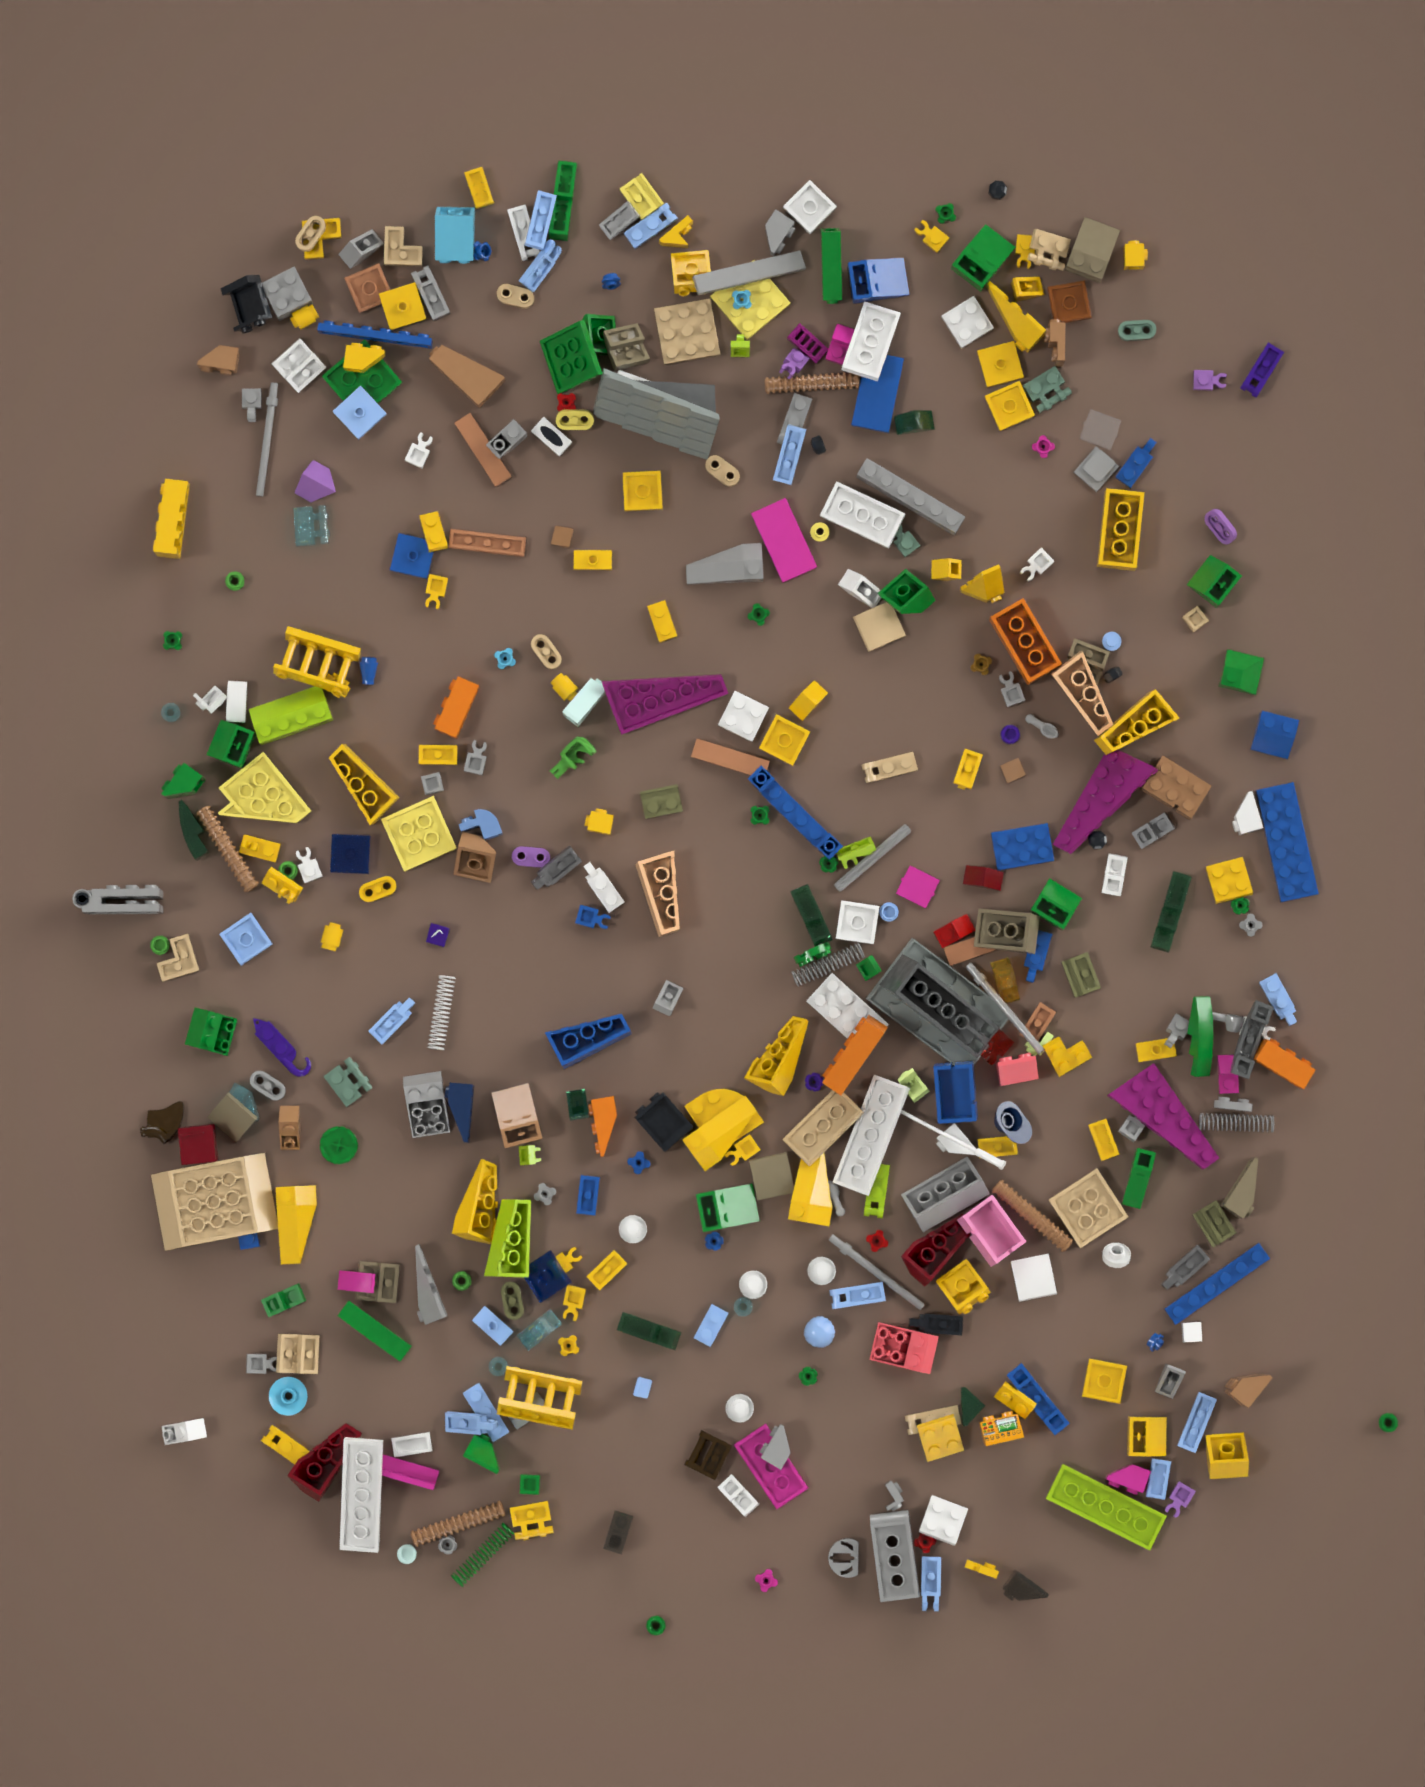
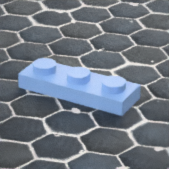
[524,190,557,251]
[773,424,807,485]
[463,1383,510,1442]
[1177,1392,1217,1453]

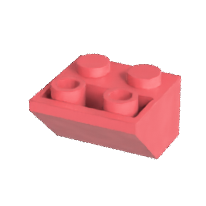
[995,1053,1039,1086]

